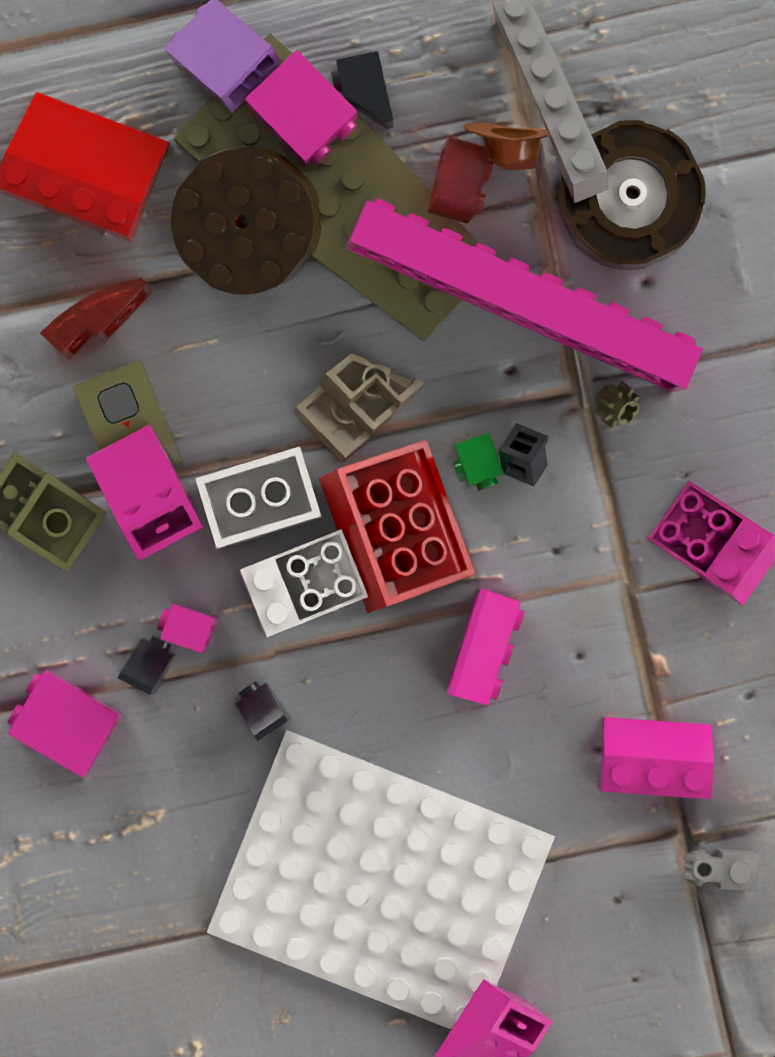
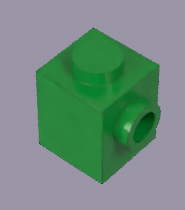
[453,433,504,491]

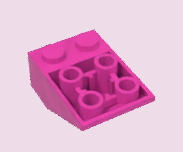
[86,424,203,561]
[648,481,775,606]
[434,979,553,1057]

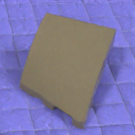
[293,353,424,463]

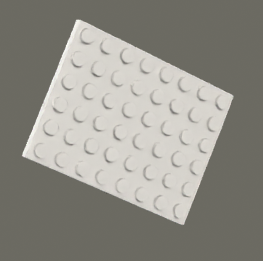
[206,730,555,1030]

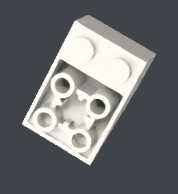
[239,530,368,638]

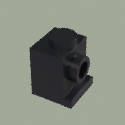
[499,423,548,487]

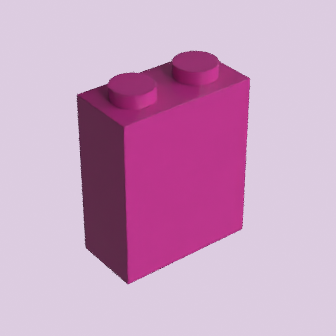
[245,50,357,168]
[7,670,123,778]

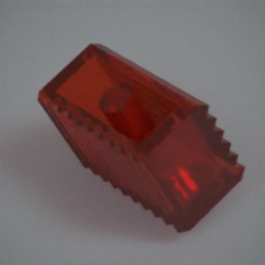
[427,136,493,223]

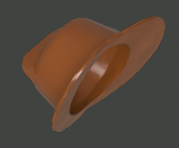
[464,122,548,170]

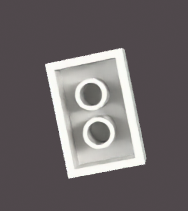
[195,446,322,549]

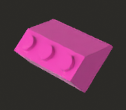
[446,588,525,706]
[598,717,714,799]

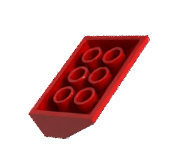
[0,92,170,243]
[318,439,476,614]

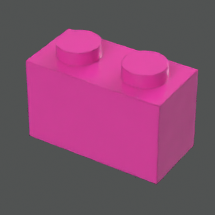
[157,604,218,653]

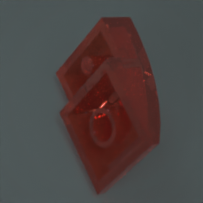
[40,278,153,360]

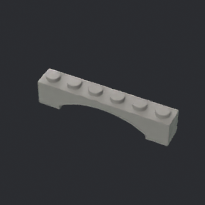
[492,0,609,203]

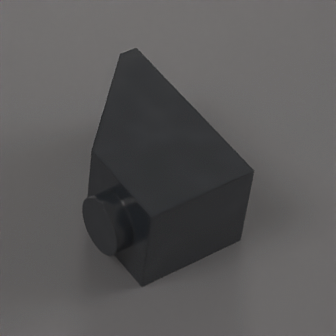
[331,51,393,129]
[118,635,176,695]
[235,681,291,741]

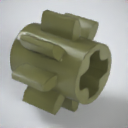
[595,381,640,428]

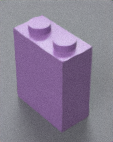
[164,0,281,113]

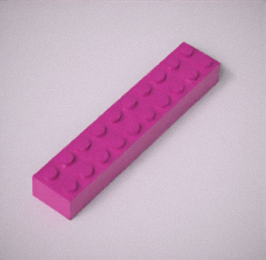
[345,198,703,393]

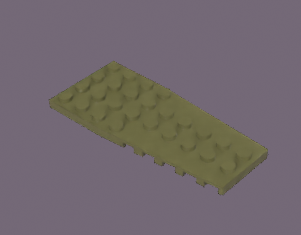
[174,33,479,341]

